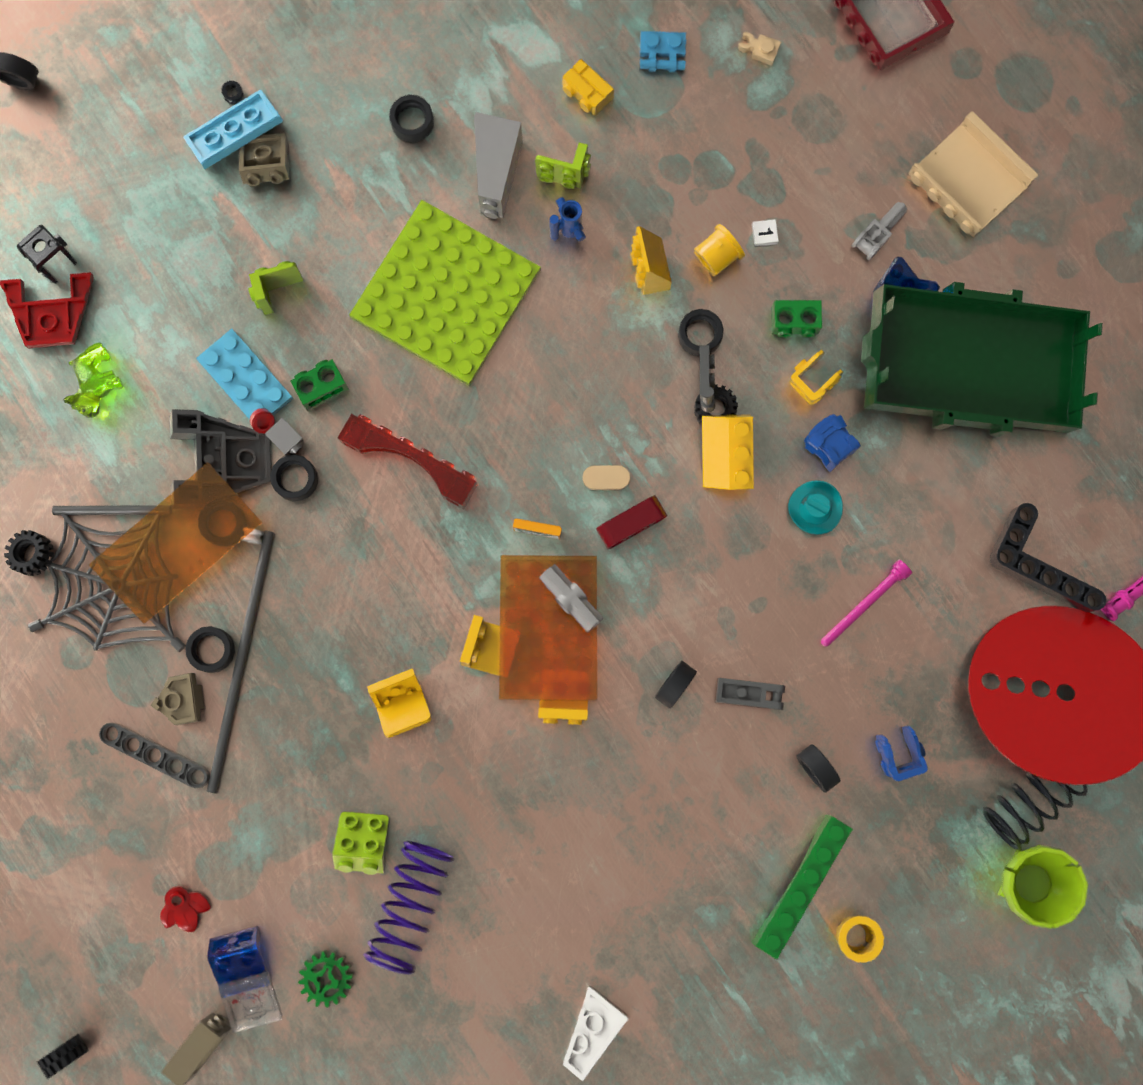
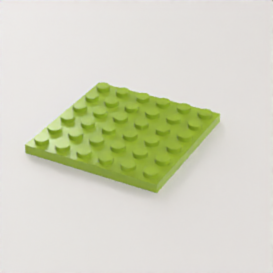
[349,199,541,386]

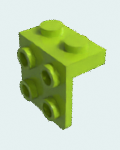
[535,142,591,189]
[248,261,303,315]
[332,812,389,875]

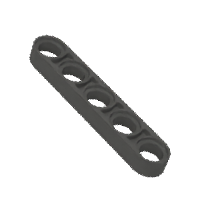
[99,723,210,788]

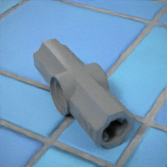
[539,564,603,633]

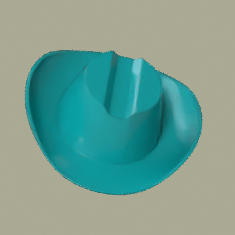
[788,480,843,534]

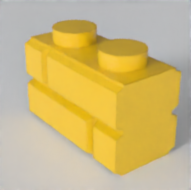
[562,59,614,115]

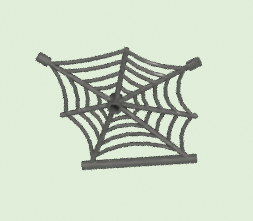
[28,505,186,652]

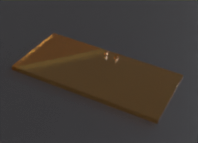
[89,462,262,624]

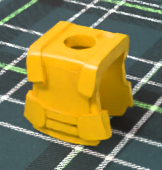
[790,350,843,405]

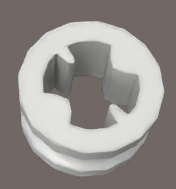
[240,527,264,544]

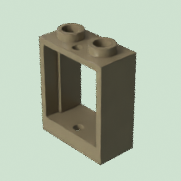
[161,1013,232,1085]

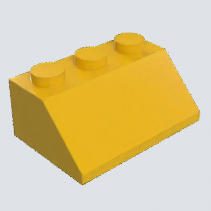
[702,414,754,490]

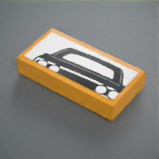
[513,518,562,539]

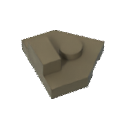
[151,673,205,725]

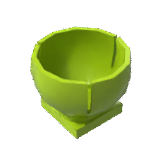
[997,845,1088,929]

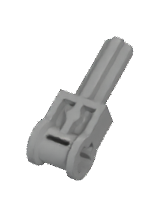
[852,202,907,261]

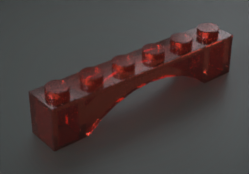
[337,413,478,510]

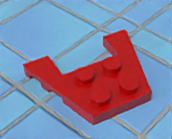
[0,272,94,349]

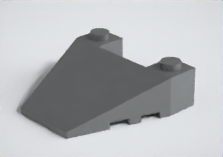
[169,409,271,509]

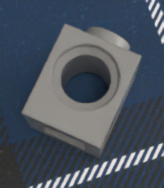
[265,418,303,455]

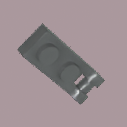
[700,345,716,413]
[715,678,785,710]

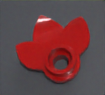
[160,886,211,932]

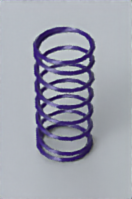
[363,841,454,975]

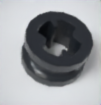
[221,81,243,104]

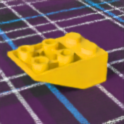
[630,226,672,295]

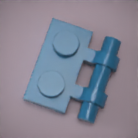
[640,31,686,72]

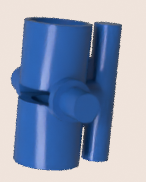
[549,197,586,242]

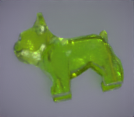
[63,343,124,418]

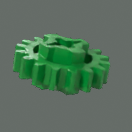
[298,950,354,1008]

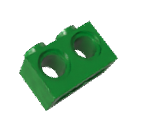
[771,300,822,338]
[290,359,349,411]

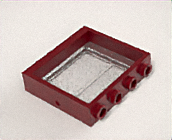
[834,0,955,71]

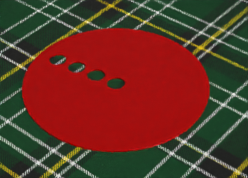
[968,606,1143,785]

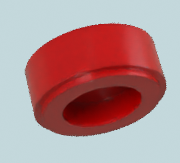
[250,408,275,434]

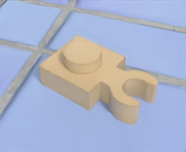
[738,32,781,66]

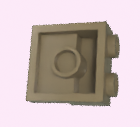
[239,133,289,186]

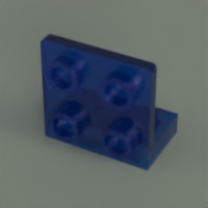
[207,926,271,996]

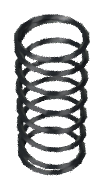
[983,771,1100,850]

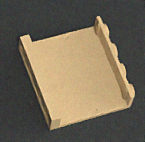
[909,111,1038,238]

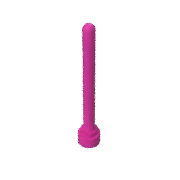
[821,560,912,647]

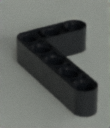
[990,503,1107,612]

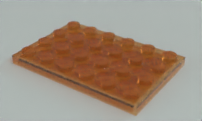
[499,555,597,701]

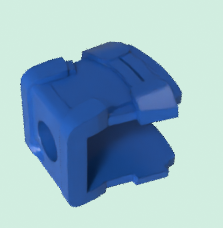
[804,414,861,472]
[875,726,928,781]

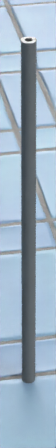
[207,531,274,793]

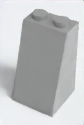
[474,112,523,219]

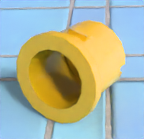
[694,224,745,277]
[836,916,884,963]

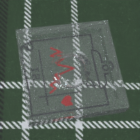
[219,972,283,1033]

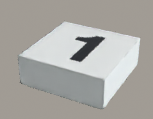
[752,219,779,246]

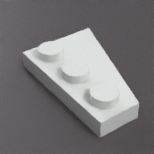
[563,986,629,1081]

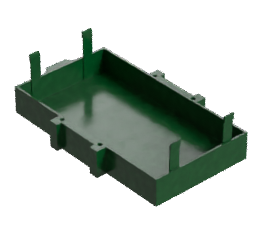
[861,282,1103,436]

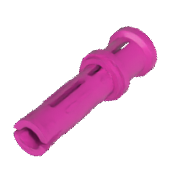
[1100,576,1143,621]

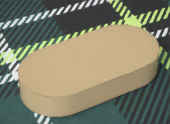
[582,465,630,490]

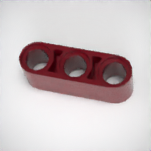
[596,495,668,550]

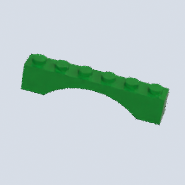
[752,815,853,960]

